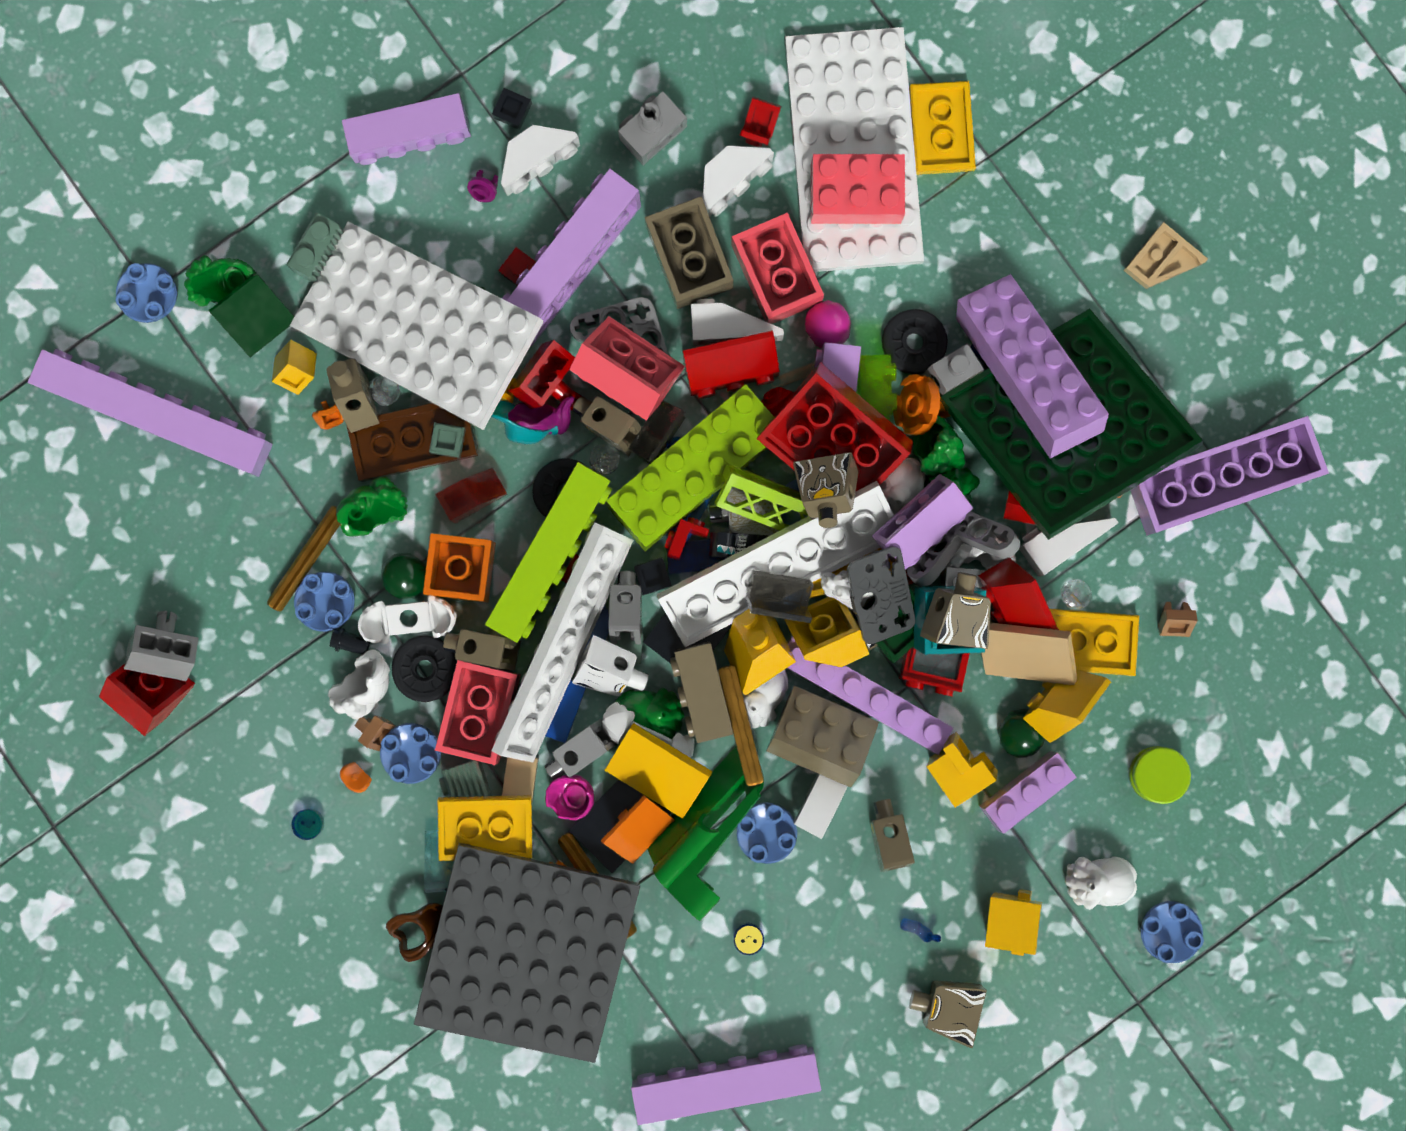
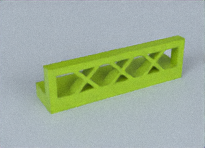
[715,463,808,531]

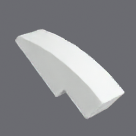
[793,773,848,839]

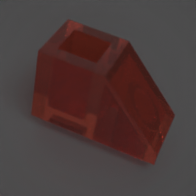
[435,468,508,524]

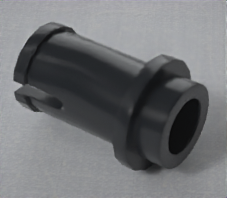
[330,628,370,655]

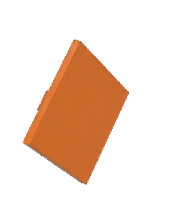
[601,795,675,864]

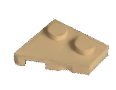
[1123,222,1208,289]

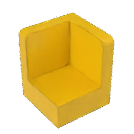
[272,339,317,395]

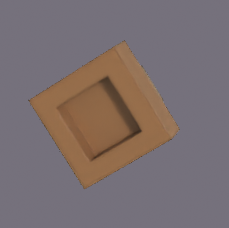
[1158,602,1198,637]
[354,715,396,751]

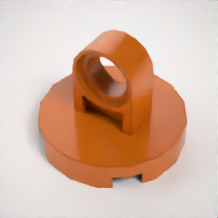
[893,374,950,435]

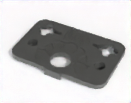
[847,546,915,644]

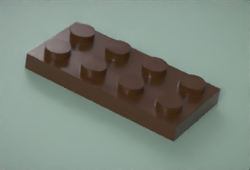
[347,403,478,482]

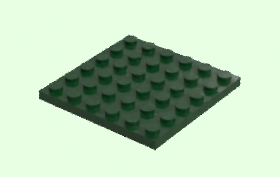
[940,308,1203,540]

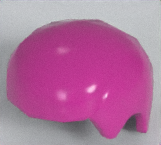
[805,300,851,348]
[545,774,594,820]

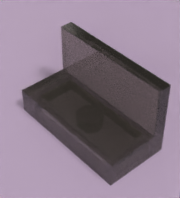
[628,400,686,465]
[745,570,814,623]

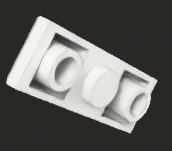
[501,125,580,196]
[703,146,774,217]

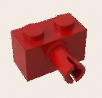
[508,340,581,410]

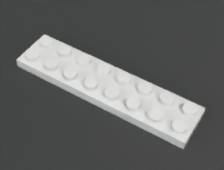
[657,481,894,647]
[491,522,634,762]

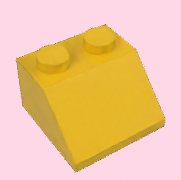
[783,597,869,667]
[724,602,796,695]
[1023,670,1111,743]

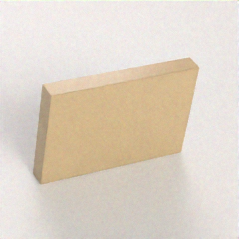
[982,623,1077,685]

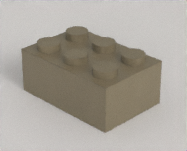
[644,196,734,309]
[670,641,733,743]
[766,686,879,788]

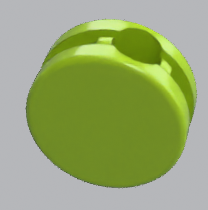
[1129,746,1191,804]

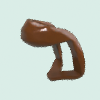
[386,903,443,962]

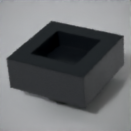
[492,88,532,130]
[634,557,672,596]

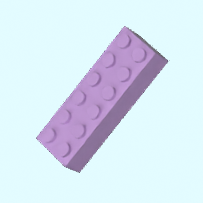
[502,169,641,346]
[956,274,1109,458]
[1130,416,1329,536]

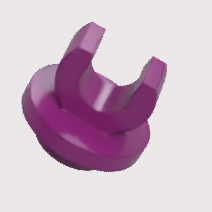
[467,170,498,202]

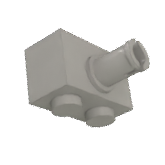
[618,91,687,166]
[124,611,198,681]

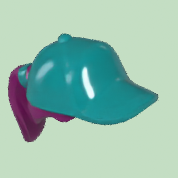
[491,396,574,445]

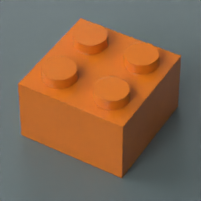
[423,533,496,603]

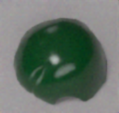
[381,552,426,599]
[999,709,1045,758]

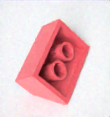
[569,316,685,421]

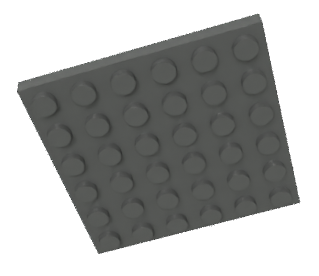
[414,843,640,1063]

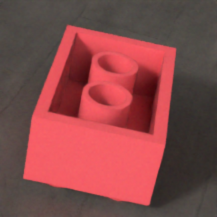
[811,154,905,224]
[731,212,824,324]
[435,660,521,765]

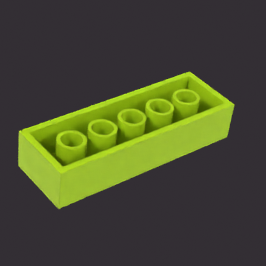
[606,384,774,552]
[485,462,612,643]

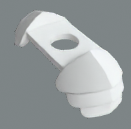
[358,596,457,644]
[602,702,694,758]

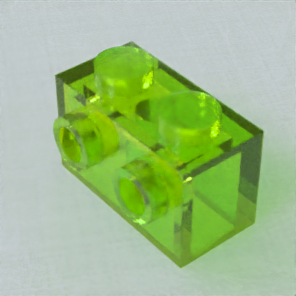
[857,355,897,420]

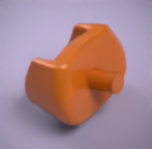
[312,400,344,430]
[340,762,372,793]

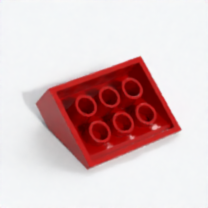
[757,362,913,491]

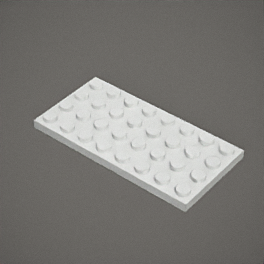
[785,27,924,272]
[289,221,544,430]

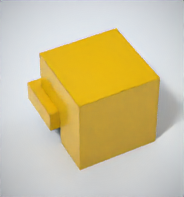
[926,731,998,808]
[985,889,1042,956]

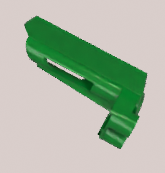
[647,746,764,921]

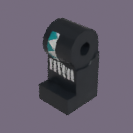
[708,532,769,560]

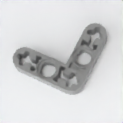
[570,297,668,354]
[907,511,1020,587]

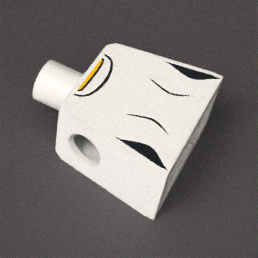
[572,635,649,696]

